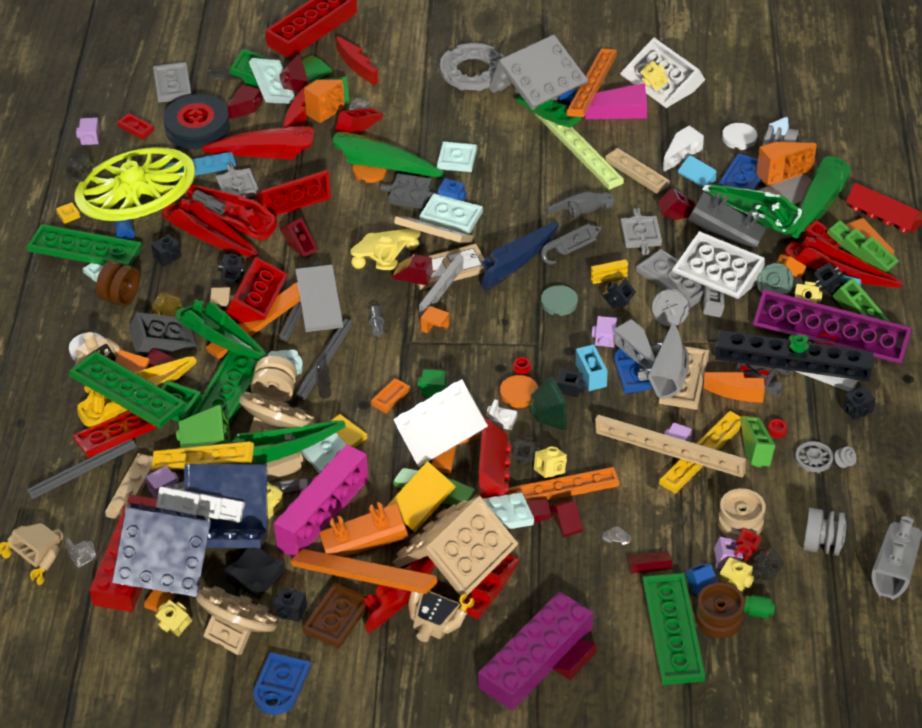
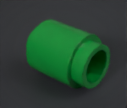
[744,594,776,619]

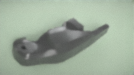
[547,191,614,219]

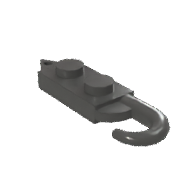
[541,224,602,265]

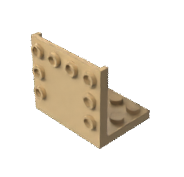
[393,496,518,596]

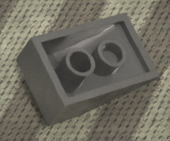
[129,312,196,356]

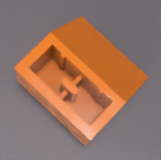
[304,80,345,123]

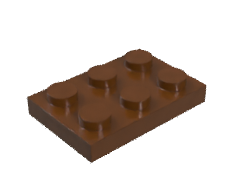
[302,583,368,649]

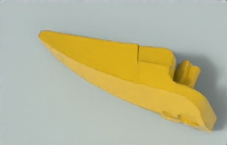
[78,356,197,427]

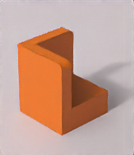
[777,255,806,279]
[421,306,450,333]

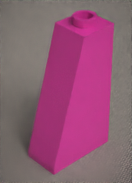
[585,83,647,119]

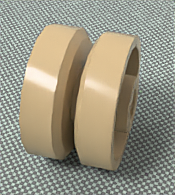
[251,356,297,403]
[718,488,765,540]

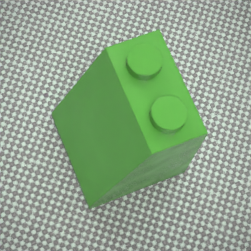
[176,405,231,448]

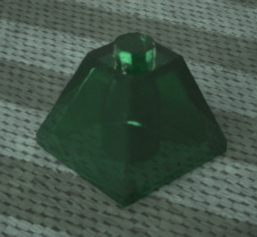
[528,376,567,430]

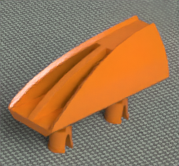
[320,502,409,557]

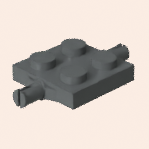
[380,174,438,209]

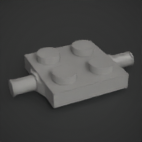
[216,163,259,198]
[620,208,662,255]

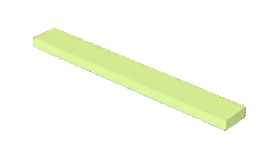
[534,113,624,190]

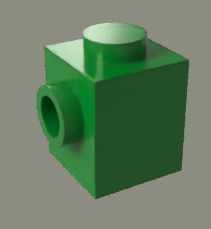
[418,369,447,397]

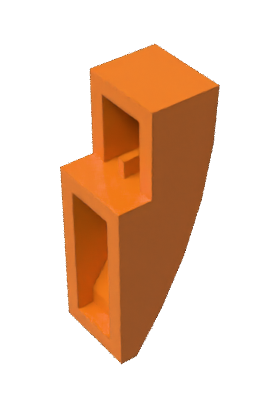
[703,372,765,403]

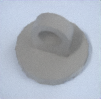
[652,289,690,327]

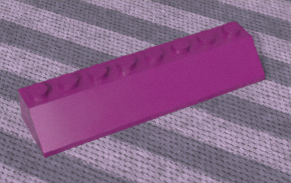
[753,290,912,365]

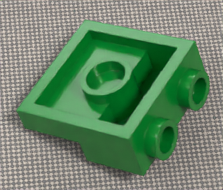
[229,49,272,89]
[161,381,201,422]

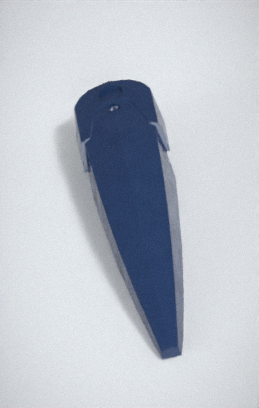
[481,221,559,291]

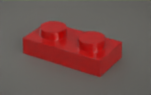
[117,113,154,140]

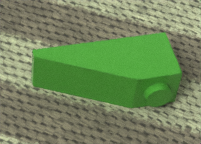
[832,278,889,322]
[740,416,775,467]

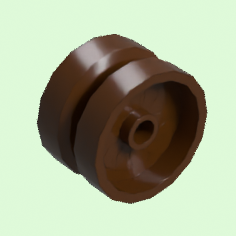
[96,261,140,307]
[696,582,745,638]

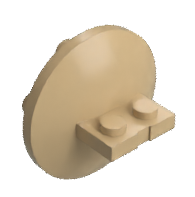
[239,392,315,433]
[196,586,278,655]

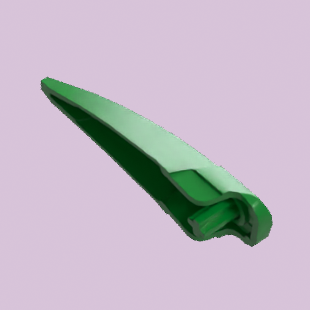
[333,132,444,177]
[791,156,851,239]
[702,184,805,235]
[175,299,267,359]
[232,420,346,464]

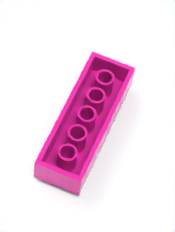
[274,445,369,558]

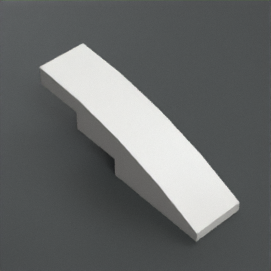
[156,487,245,522]

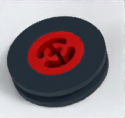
[163,94,230,149]

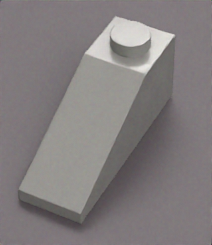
[613,319,655,369]

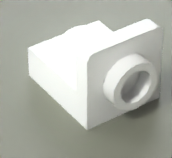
[487,399,517,430]

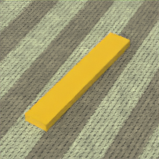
[659,411,741,494]
[151,441,254,472]

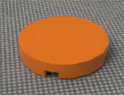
[353,165,388,183]
[500,375,538,408]

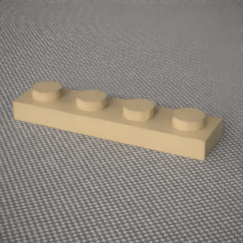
[606,148,670,194]
[105,453,153,520]

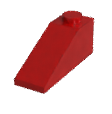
[335,107,384,135]

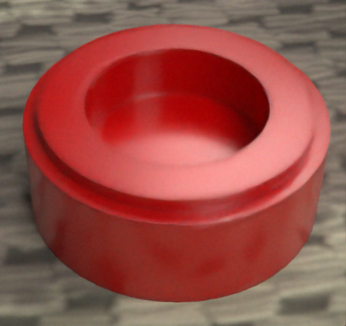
[767,419,788,438]

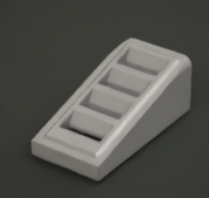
[703,285,725,317]

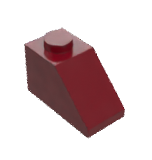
[279,55,309,92]
[227,85,263,119]
[658,188,696,220]
[279,217,319,258]
[392,254,433,286]

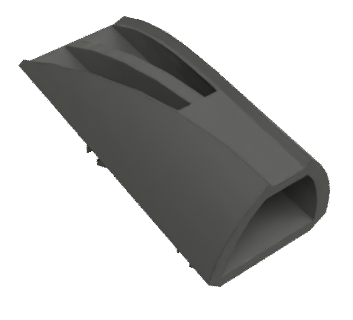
[688,192,766,247]

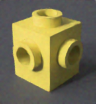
[640,61,669,91]
[795,281,822,303]
[534,447,567,478]
[268,482,284,519]
[719,557,754,594]
[156,600,192,637]

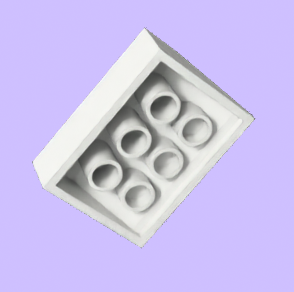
[620,38,705,108]
[672,232,765,299]
[394,380,488,467]

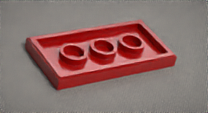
[72,411,158,458]

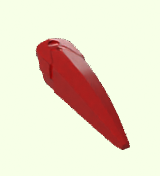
[203,127,314,160]
[183,185,278,241]
[161,198,259,258]
[783,236,903,288]
[363,556,436,634]

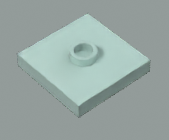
[437,142,477,172]
[300,433,346,474]

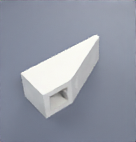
[663,126,704,171]

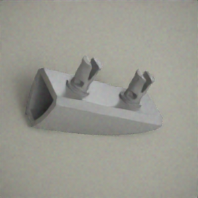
[638,323,689,399]
[872,516,922,600]

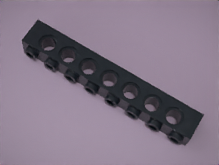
[715,330,874,382]

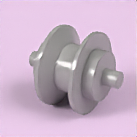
[834,447,856,468]

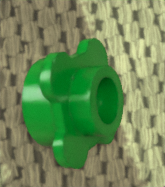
[789,335,809,353]

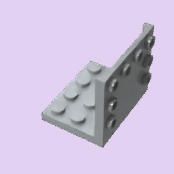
[489,35,588,110]

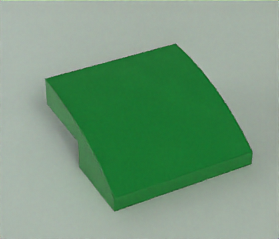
[284,55,332,83]

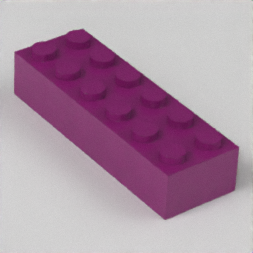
[478,591,593,711]

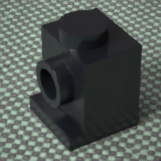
[556,369,586,397]

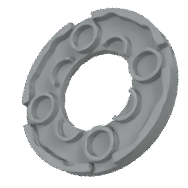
[440,43,504,91]

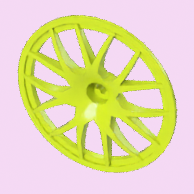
[75,147,195,221]

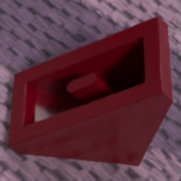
[550,500,583,537]

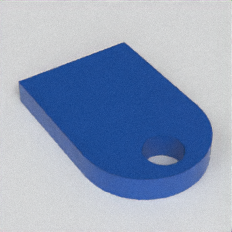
[614,348,653,394]
[254,652,311,715]

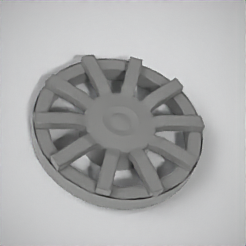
[795,441,833,473]

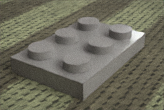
[153,62,192,103]

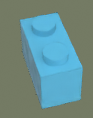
[575,345,608,391]

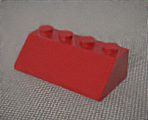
[256,170,331,216]
[846,183,922,233]
[226,257,288,323]
[479,419,511,499]

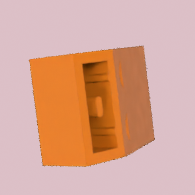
[756,142,817,186]

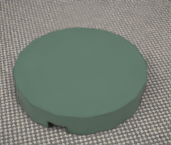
[757,263,795,295]
[541,285,578,316]

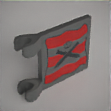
[734,363,791,396]

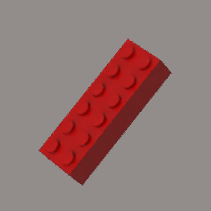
[265,0,358,59]
[90,495,157,612]

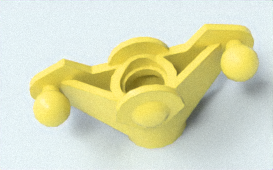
[350,229,421,270]

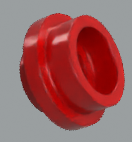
[512,357,532,375]

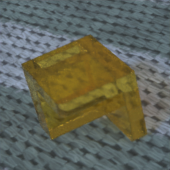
[152,292,182,317]

